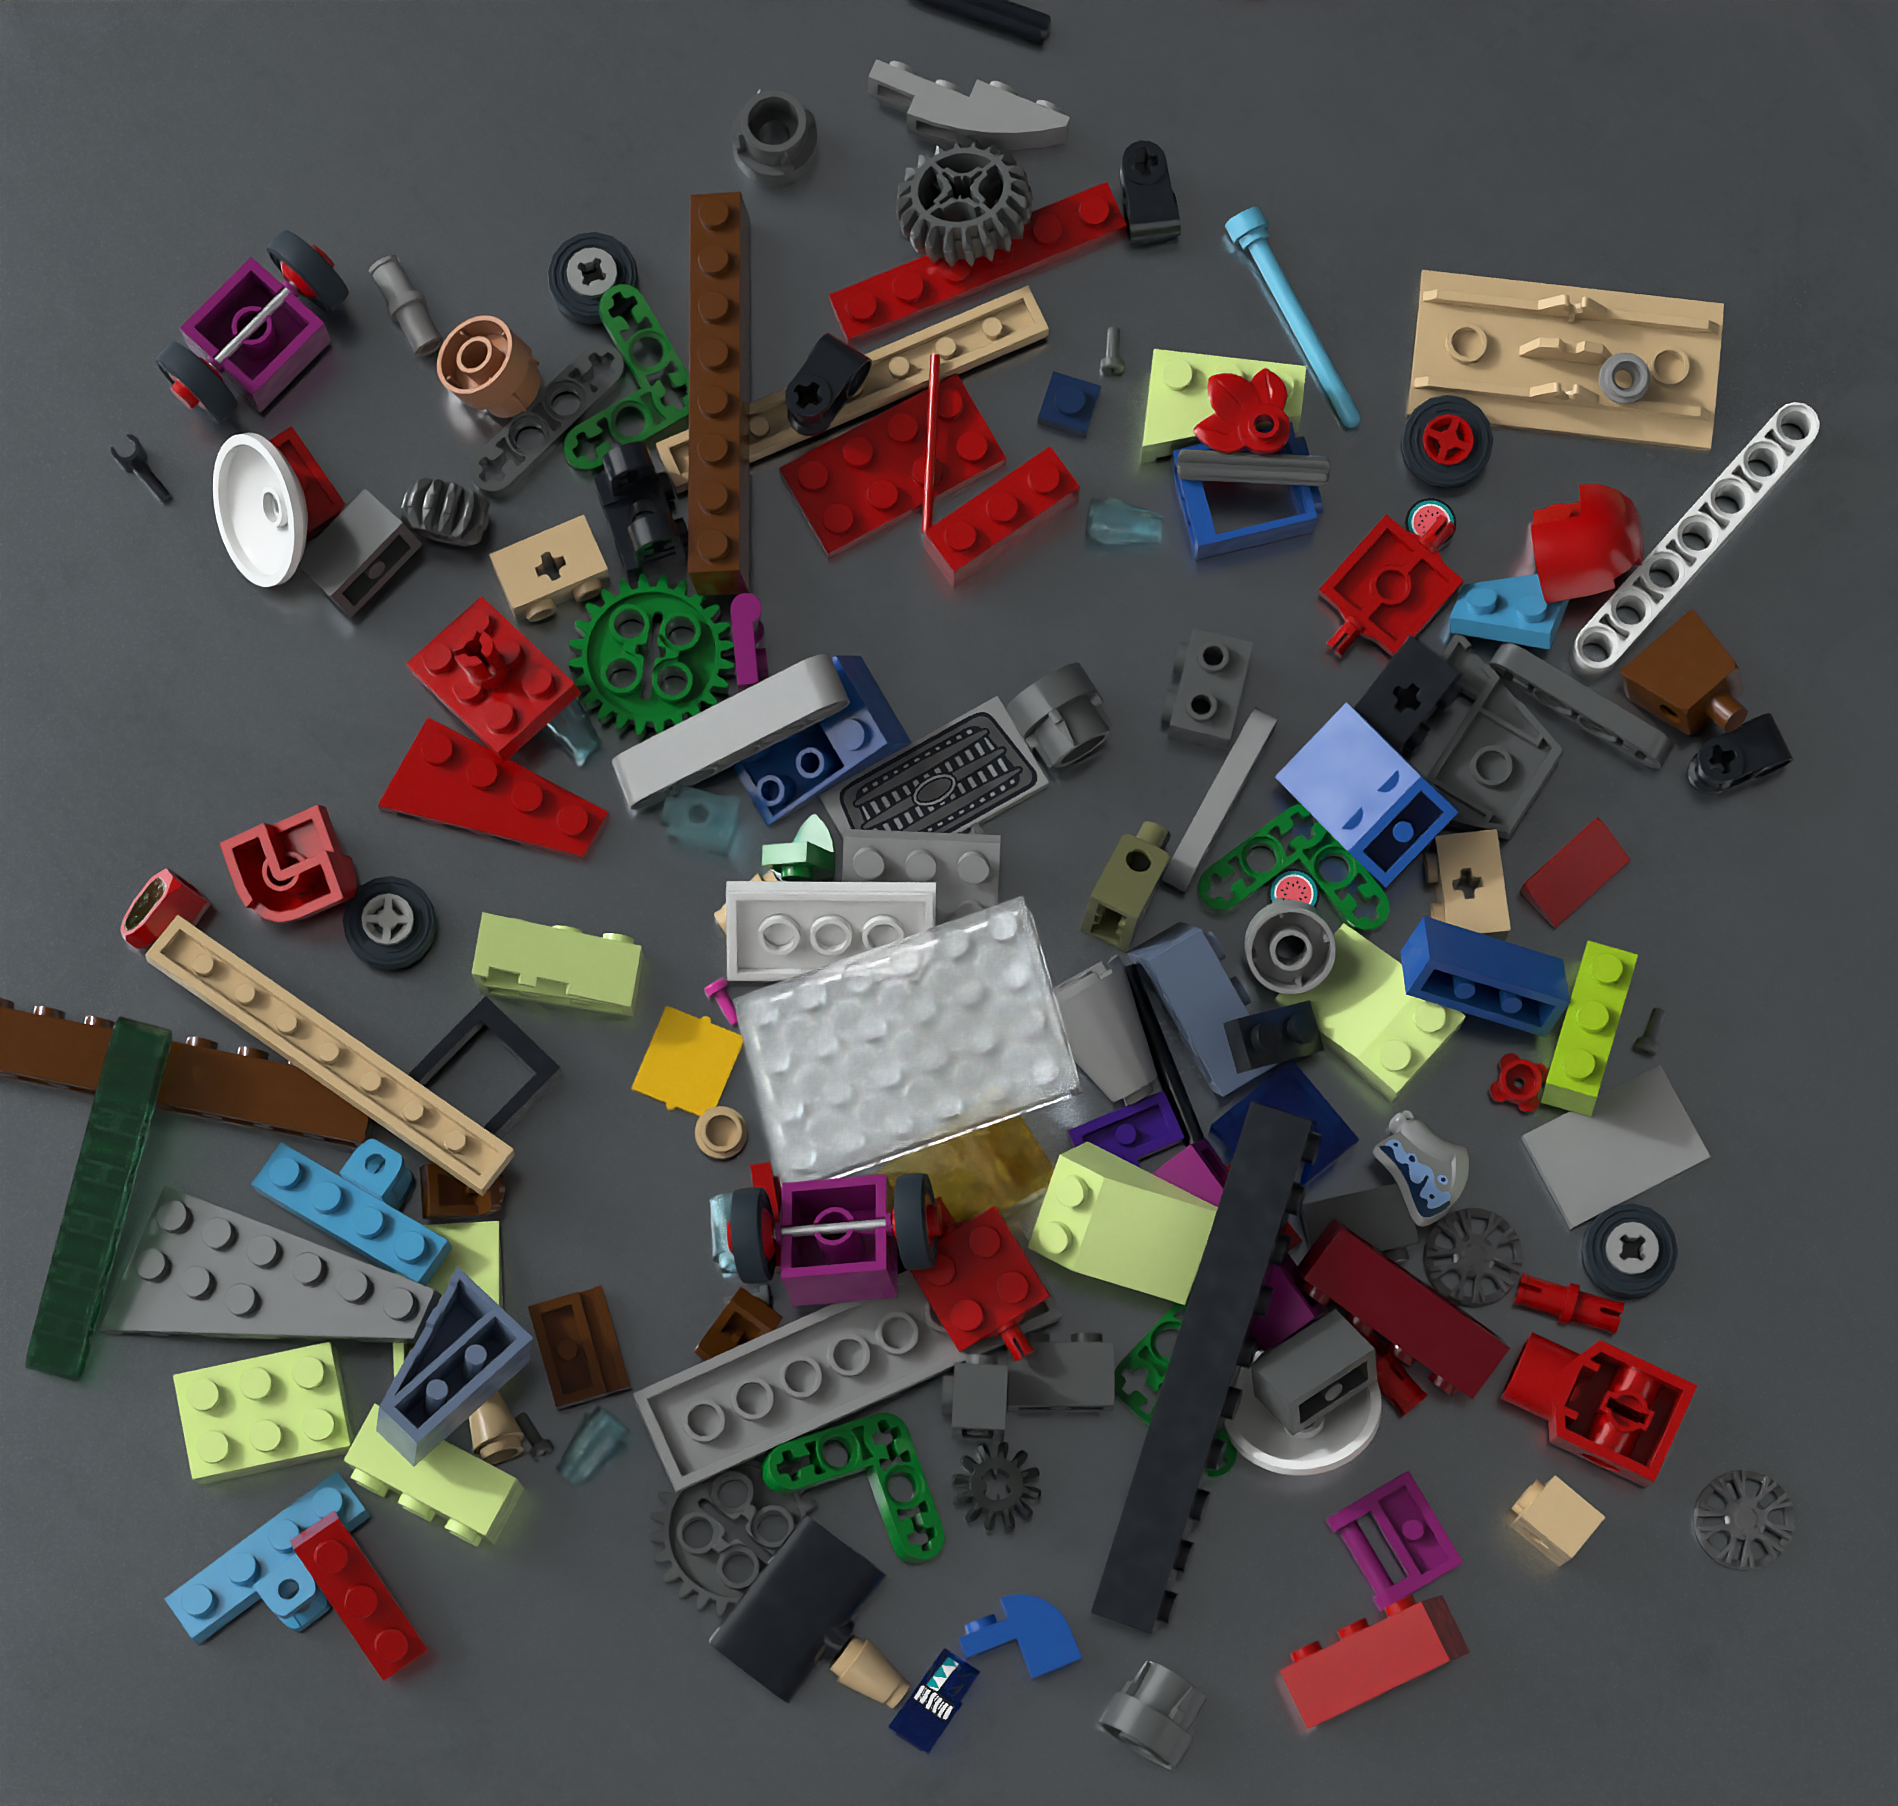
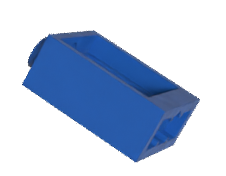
[1170,422,1323,560]

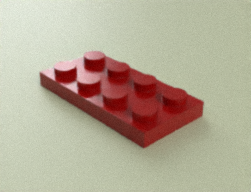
[779,373,1007,559]

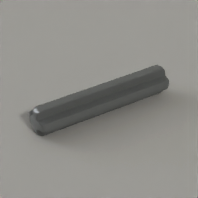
[1177,449,1330,486]

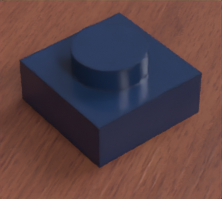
[1037,371,1102,438]

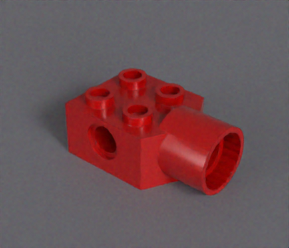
[1500,1331,1698,1488]

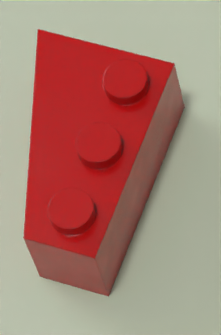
[1280,1594,1470,1729]

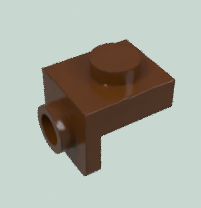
[419,1163,505,1219]
[695,1286,783,1361]

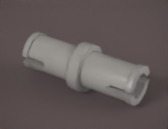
[369,255,444,357]

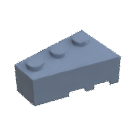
[1127,921,1277,1097]
[376,1266,533,1467]

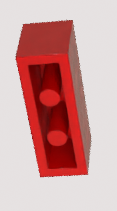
[924,446,1080,588]
[290,1510,429,1681]

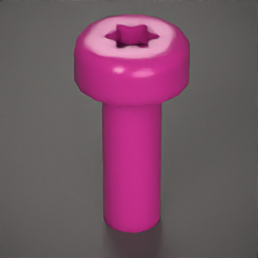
[704,978,742,1026]

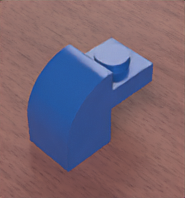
[958,1594,1082,1682]

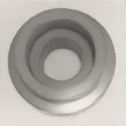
[1599,353,1650,404]

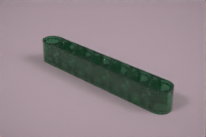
[25,1016,172,1382]

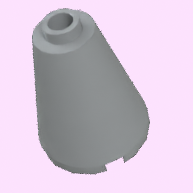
[1028,955,1158,1106]

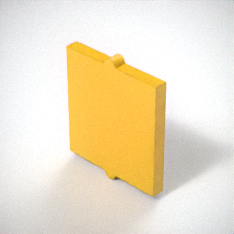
[631,1005,746,1117]

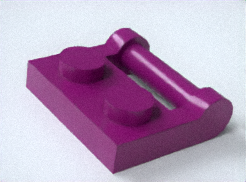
[731,593,769,693]
[1326,1470,1464,1612]

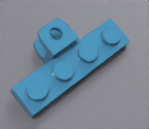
[251,1139,452,1286]
[164,1470,371,1645]

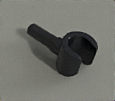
[111,434,171,502]

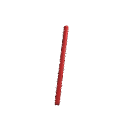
[922,354,940,534]

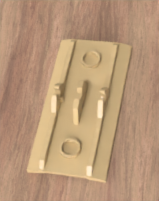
[1407,270,1724,451]

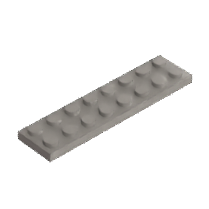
[633,1220,1063,1493]

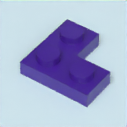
[1067,1090,1185,1168]

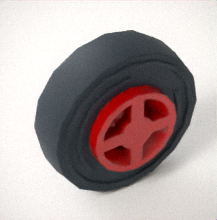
[1401,395,1494,487]

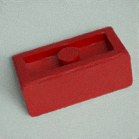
[1519,817,1631,929]

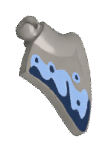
[1371,1110,1469,1227]

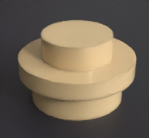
[695,1106,747,1159]

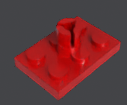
[406,596,581,762]

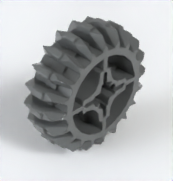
[895,139,1033,268]

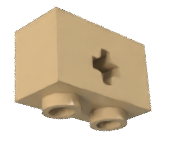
[489,514,611,622]
[1423,829,1511,941]
[1510,1475,1605,1567]

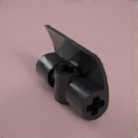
[709,1515,887,1704]

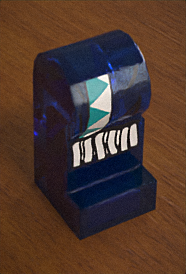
[888,1648,981,1756]

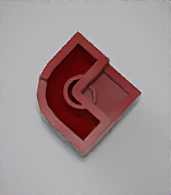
[1530,484,1644,604]
[219,804,357,923]

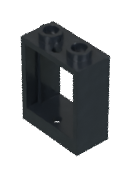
[408,996,564,1140]

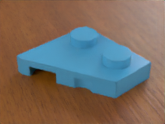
[1450,574,1570,650]

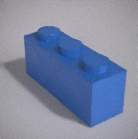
[1400,916,1570,1037]

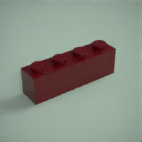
[1296,1217,1510,1399]

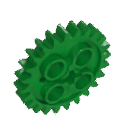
[568,574,735,740]

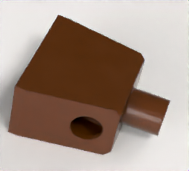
[1619,609,1748,735]

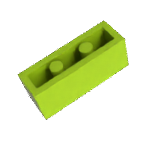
[1541,940,1638,1117]

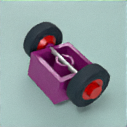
[155,230,349,424]
[727,1173,943,1306]

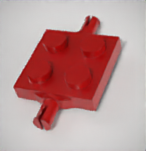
[1318,514,1464,658]
[910,1196,1052,1362]

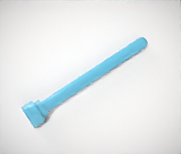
[1225,206,1361,428]

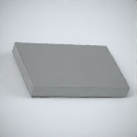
[1521,1065,1711,1230]

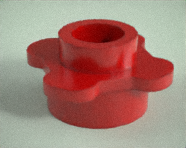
[1489,1053,1549,1112]

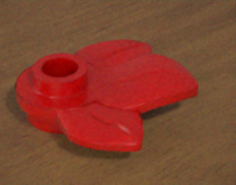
[1193,368,1291,454]

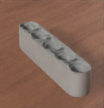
[611,654,850,810]

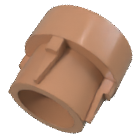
[437,316,541,418]

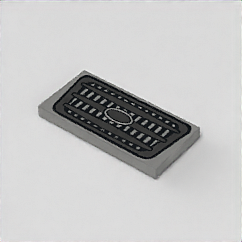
[818,696,1049,840]

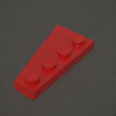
[377,717,609,861]

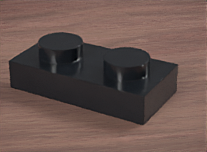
[1223,1000,1324,1074]

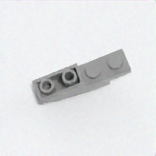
[868,59,1070,150]

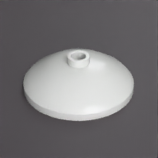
[213,433,308,587]
[1224,1349,1382,1475]

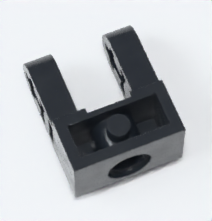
[593,441,688,585]

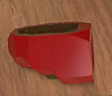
[120,868,211,949]

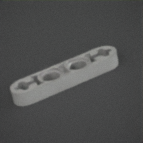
[1162,707,1279,892]

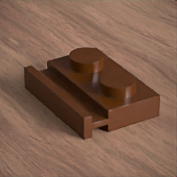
[528,1285,631,1410]

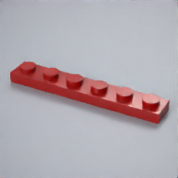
[828,181,1127,345]

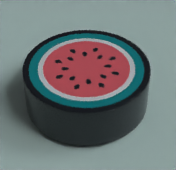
[1404,498,1456,551]
[1267,868,1320,908]

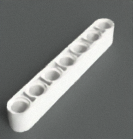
[1569,402,1820,681]

